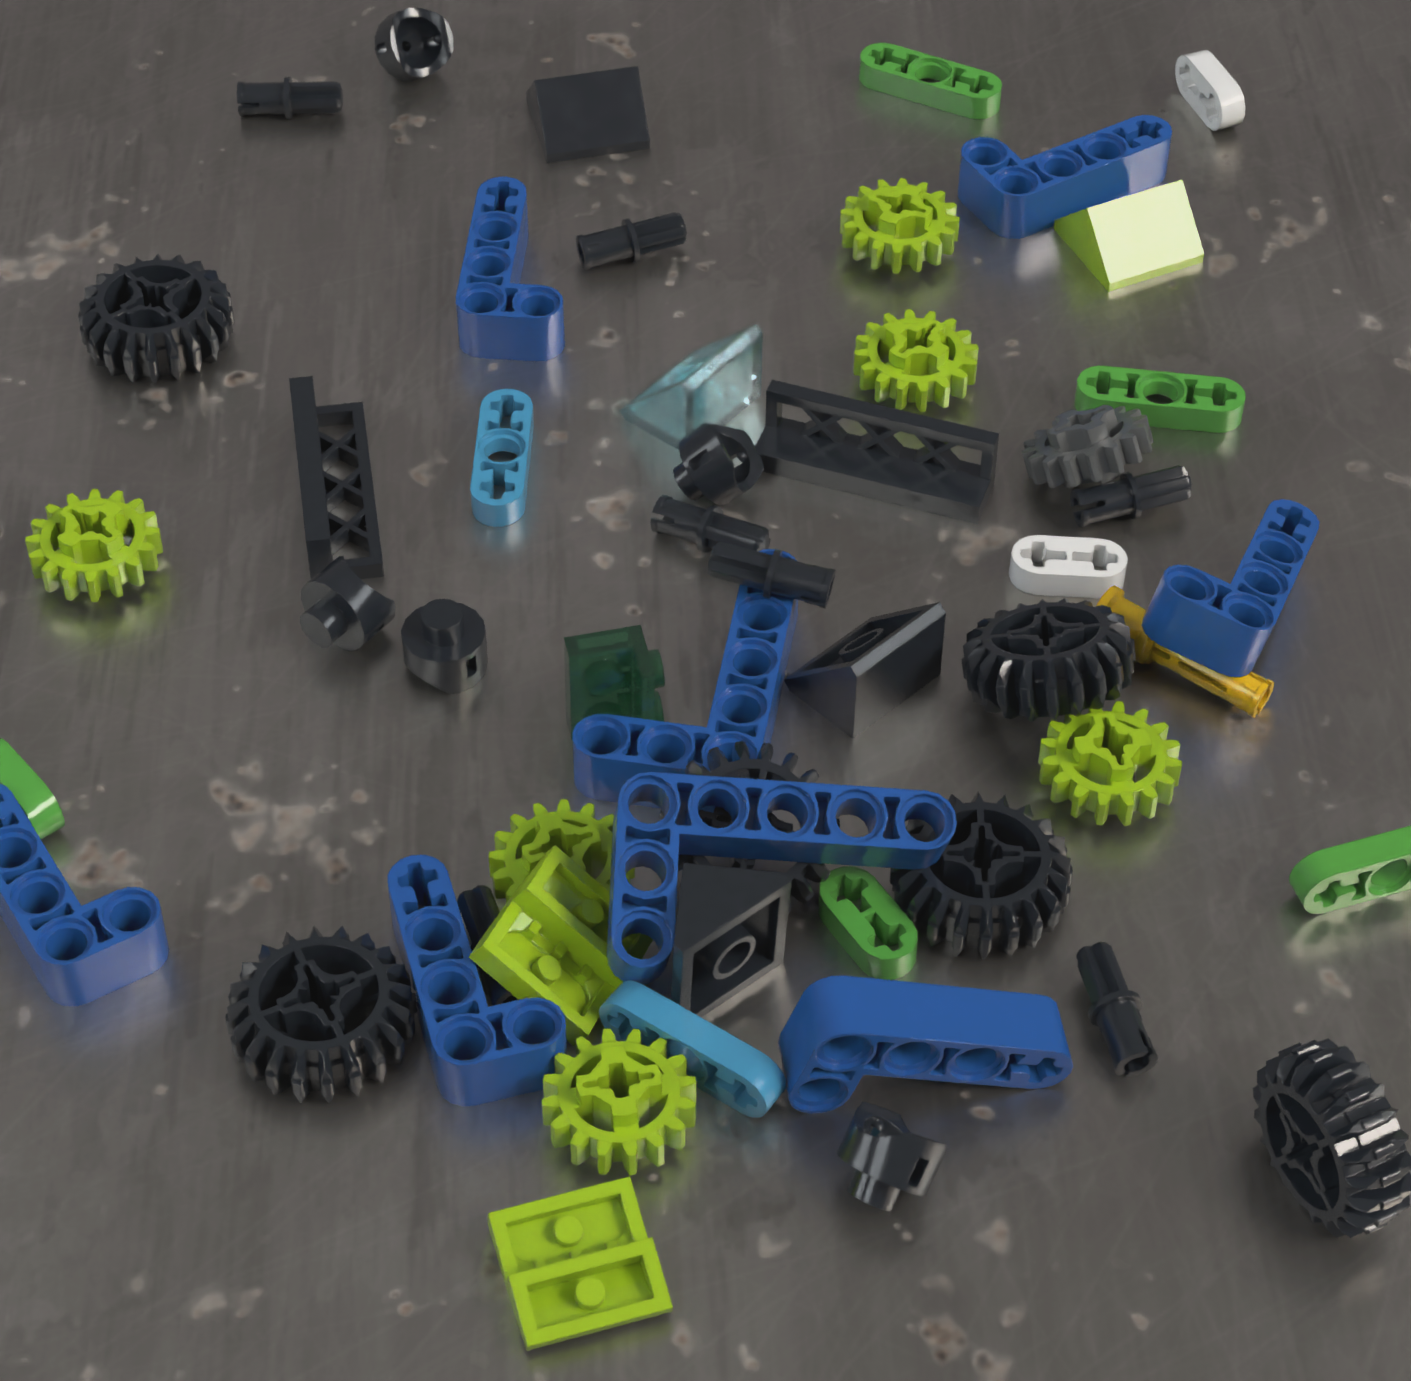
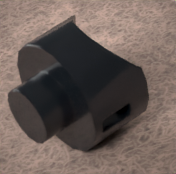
[375,8,454,81]
[673,423,764,506]
[300,556,396,651]
[401,599,488,694]
[837,1102,947,1212]

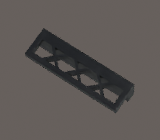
[289,376,384,579]
[755,380,999,524]

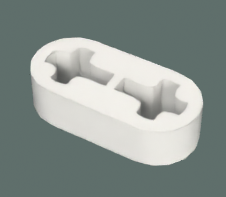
[1175,50,1245,131]
[1009,535,1128,599]

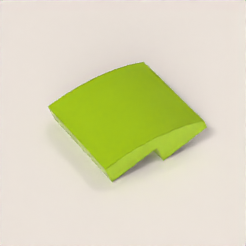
[469,845,653,1046]
[487,1176,673,1351]

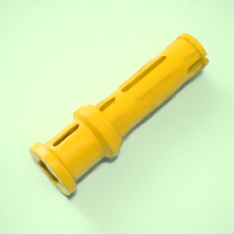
[1096,585,1274,718]

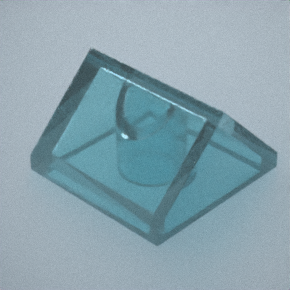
[619,324,763,450]

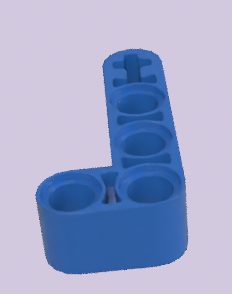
[958,115,1172,239]
[456,176,565,362]
[1142,499,1320,677]
[0,784,169,1007]
[387,854,567,1107]
[778,975,1073,1114]

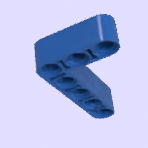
[572,549,798,812]
[607,772,957,985]

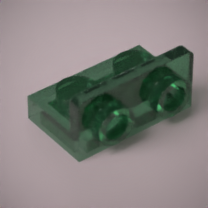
[564,625,665,740]

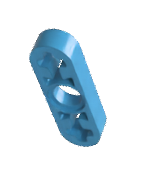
[470,389,534,527]
[599,980,787,1118]

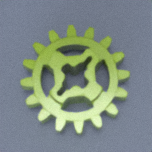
[840,178,960,273]
[853,309,979,412]
[25,489,163,602]
[1038,701,1182,826]
[489,799,635,903]
[542,1028,697,1175]

